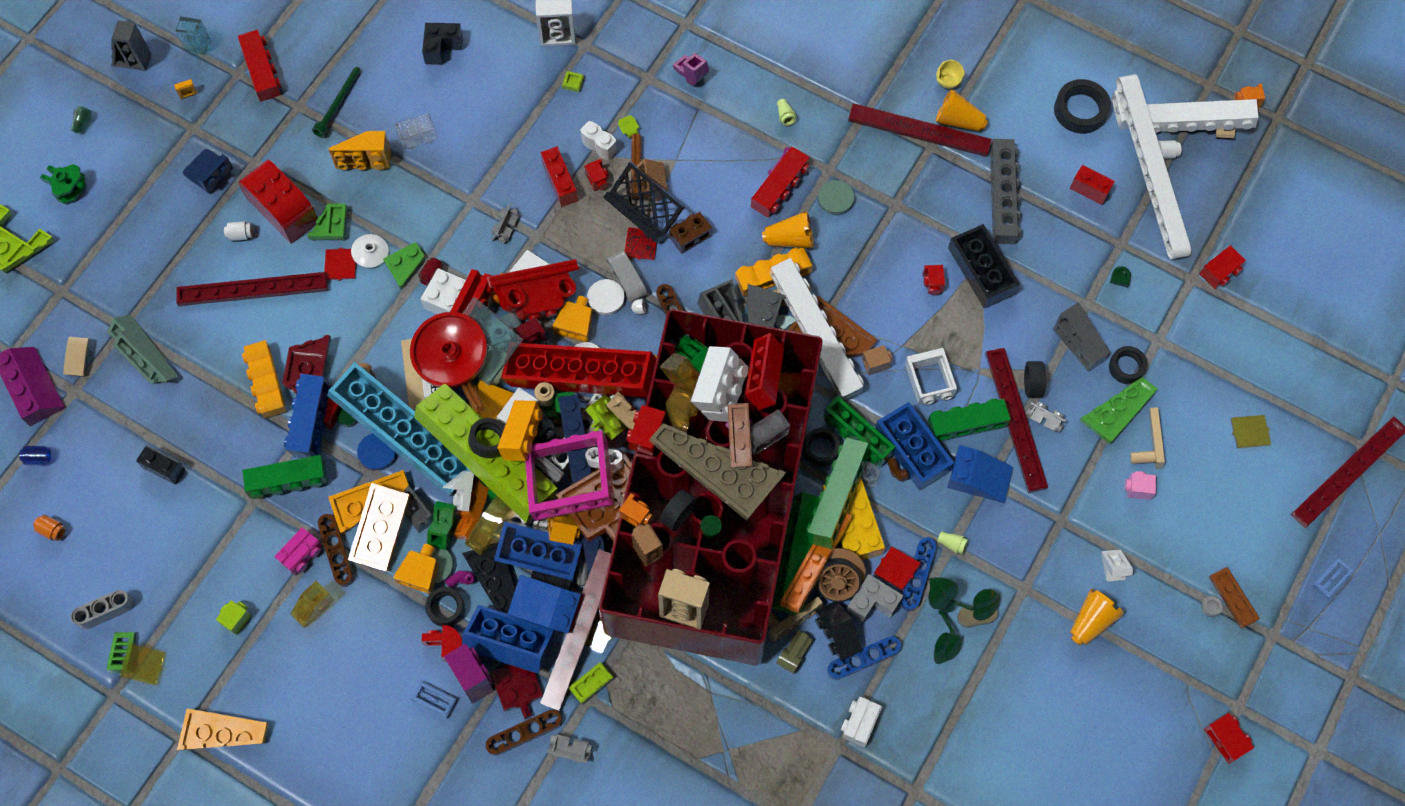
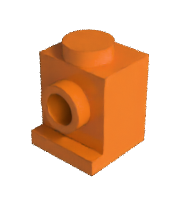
[1234,83,1265,108]
[619,494,653,527]

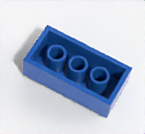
[284,374,332,458]
[875,402,954,491]
[494,519,583,580]
[462,605,554,674]

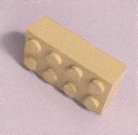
[658,569,710,630]

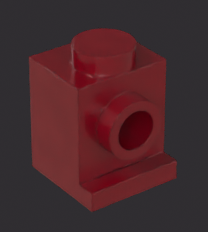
[515,317,547,344]

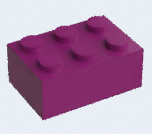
[444,643,494,704]

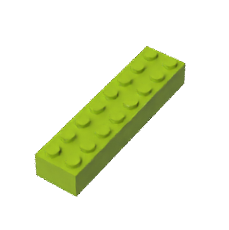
[414,384,558,523]

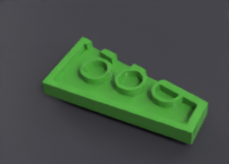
[1079,377,1157,444]

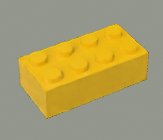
[822,477,885,560]

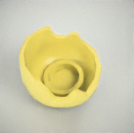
[936,59,965,89]

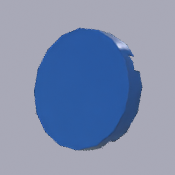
[357,433,396,471]

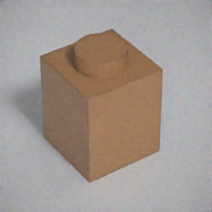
[861,345,893,376]

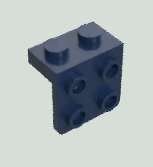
[183,149,233,194]

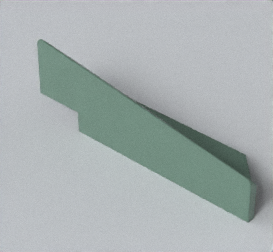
[107,315,178,383]

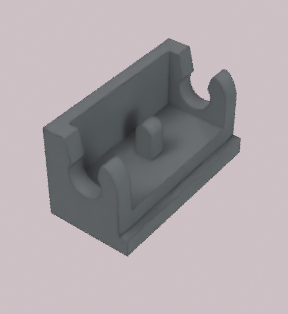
[404,486,433,533]

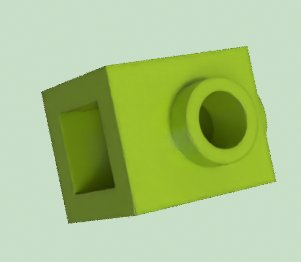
[215,600,251,635]

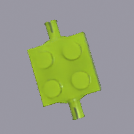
[585,395,627,440]

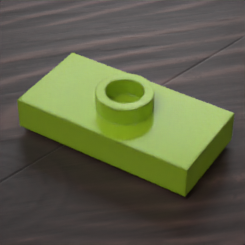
[568,662,613,705]

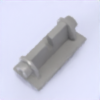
[491,204,519,244]
[1026,401,1066,432]
[547,734,592,764]

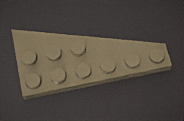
[649,424,786,520]

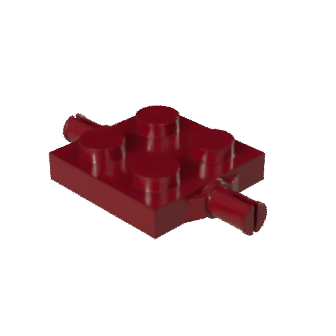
[490,663,543,719]

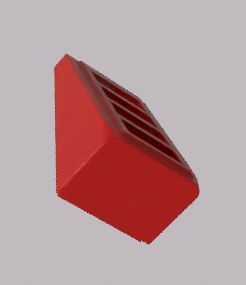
[324,398,343,430]

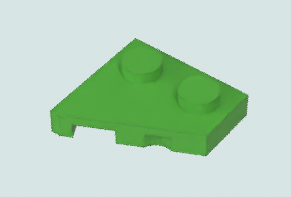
[308,204,347,240]
[383,242,425,289]

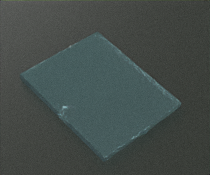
[462,297,523,385]

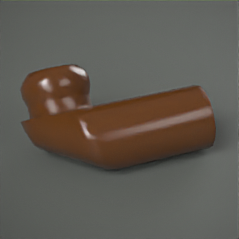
[887,458,909,481]

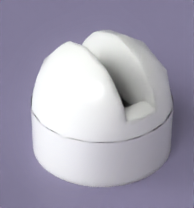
[631,299,646,314]

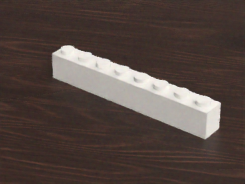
[770,258,864,401]

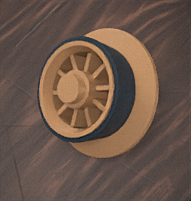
[814,548,866,602]

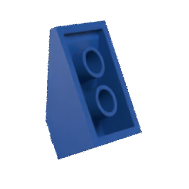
[947,445,1013,503]
[507,574,581,634]

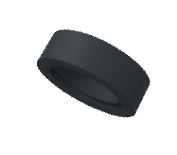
[1054,79,1111,134]

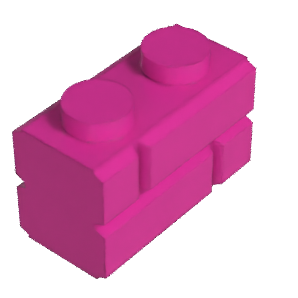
[274,527,322,575]

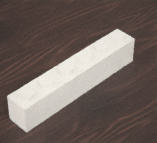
[1147,99,1258,133]

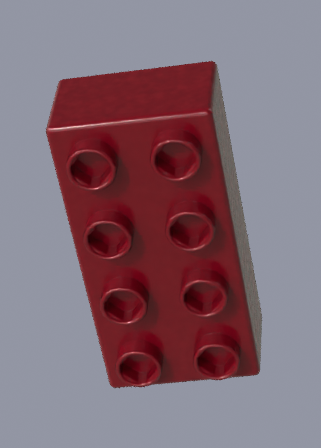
[599,309,823,666]

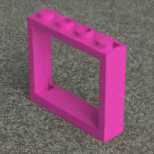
[525,431,614,521]

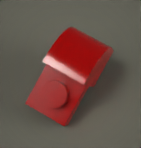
[421,625,462,662]

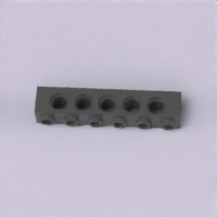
[990,139,1021,244]

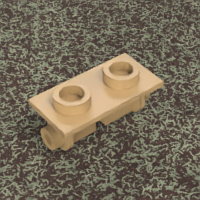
[606,392,637,430]

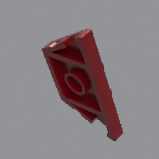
[282,335,331,394]

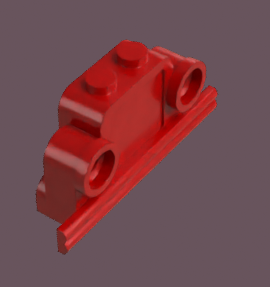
[487,259,579,320]

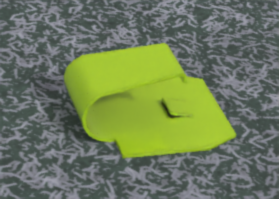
[618,115,639,138]

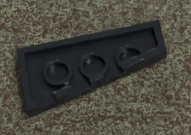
[462,542,515,614]

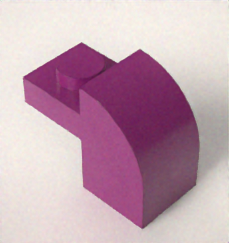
[673,53,709,85]

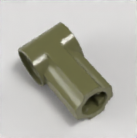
[776,631,812,674]

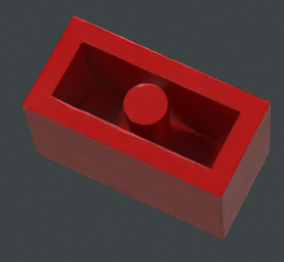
[1070,165,1115,205]
[1199,245,1246,289]
[626,405,666,456]
[1204,713,1254,764]

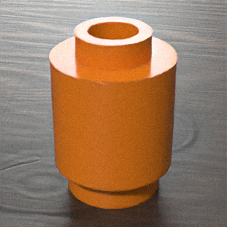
[33,515,66,541]

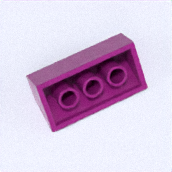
[0,347,65,427]

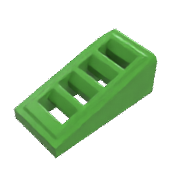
[107,632,136,673]

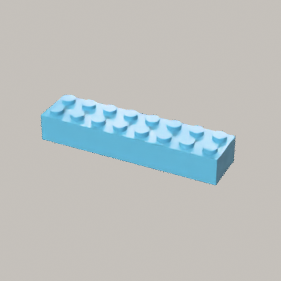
[327,362,470,496]

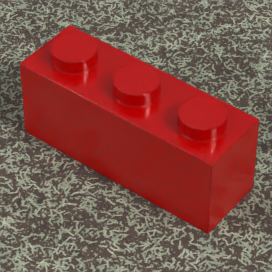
[540,146,578,207]

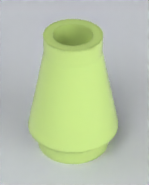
[777,99,796,126]
[937,531,969,554]

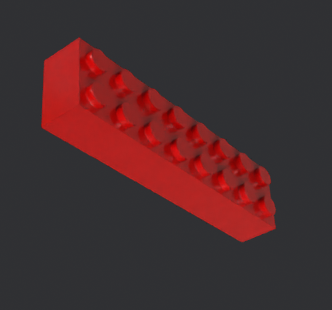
[501,342,656,397]

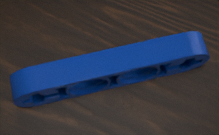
[901,537,936,612]
[827,636,901,680]

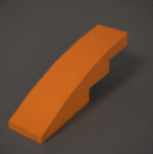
[452,474,489,540]

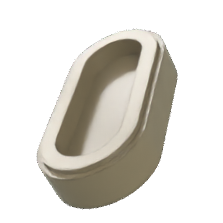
[957,605,998,628]

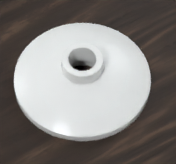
[351,234,389,268]

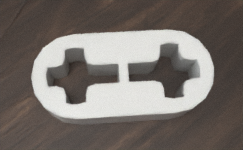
[585,447,624,470]

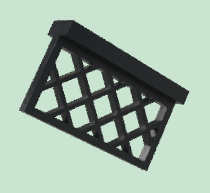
[603,162,685,242]

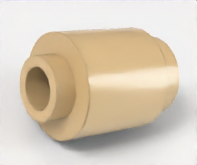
[534,382,555,407]

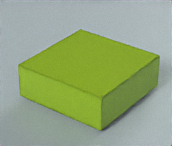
[562,71,584,93]

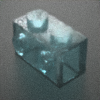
[175,16,211,54]

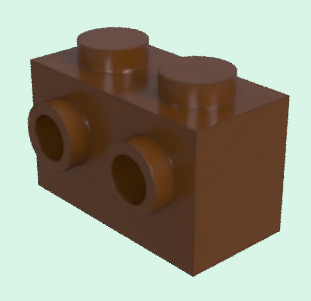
[669,212,712,254]

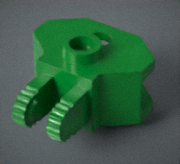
[40,164,86,204]

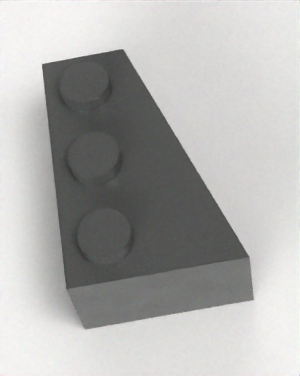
[111,20,151,71]
[697,279,743,322]
[747,284,784,328]
[1053,302,1110,372]

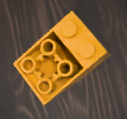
[329,131,391,170]

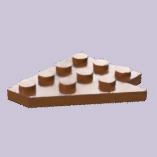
[788,296,877,357]
[556,454,632,542]

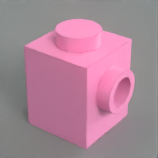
[1124,471,1156,500]

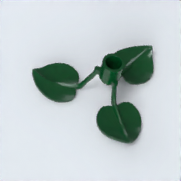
[928,577,1000,664]

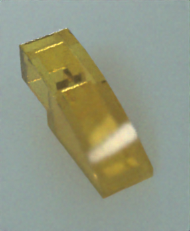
[464,495,513,556]

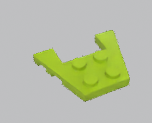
[0,204,55,273]

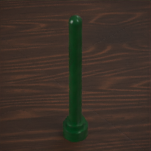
[312,67,360,138]

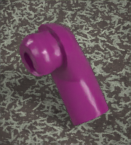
[444,570,475,588]

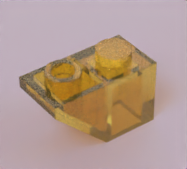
[660,353,700,399]
[666,387,698,432]
[290,581,334,628]

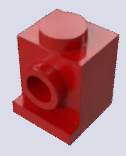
[584,159,609,192]
[922,265,945,295]

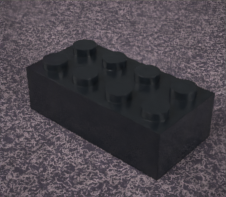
[948,224,1020,308]

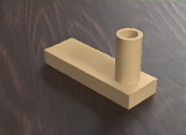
[1130,407,1165,469]
[768,597,823,643]

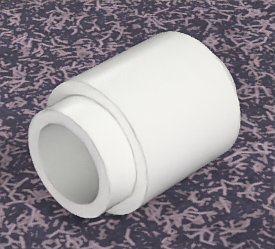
[1158,141,1181,159]
[224,221,253,241]

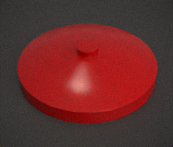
[410,312,488,388]

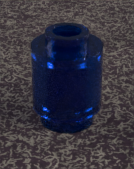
[19,446,52,465]

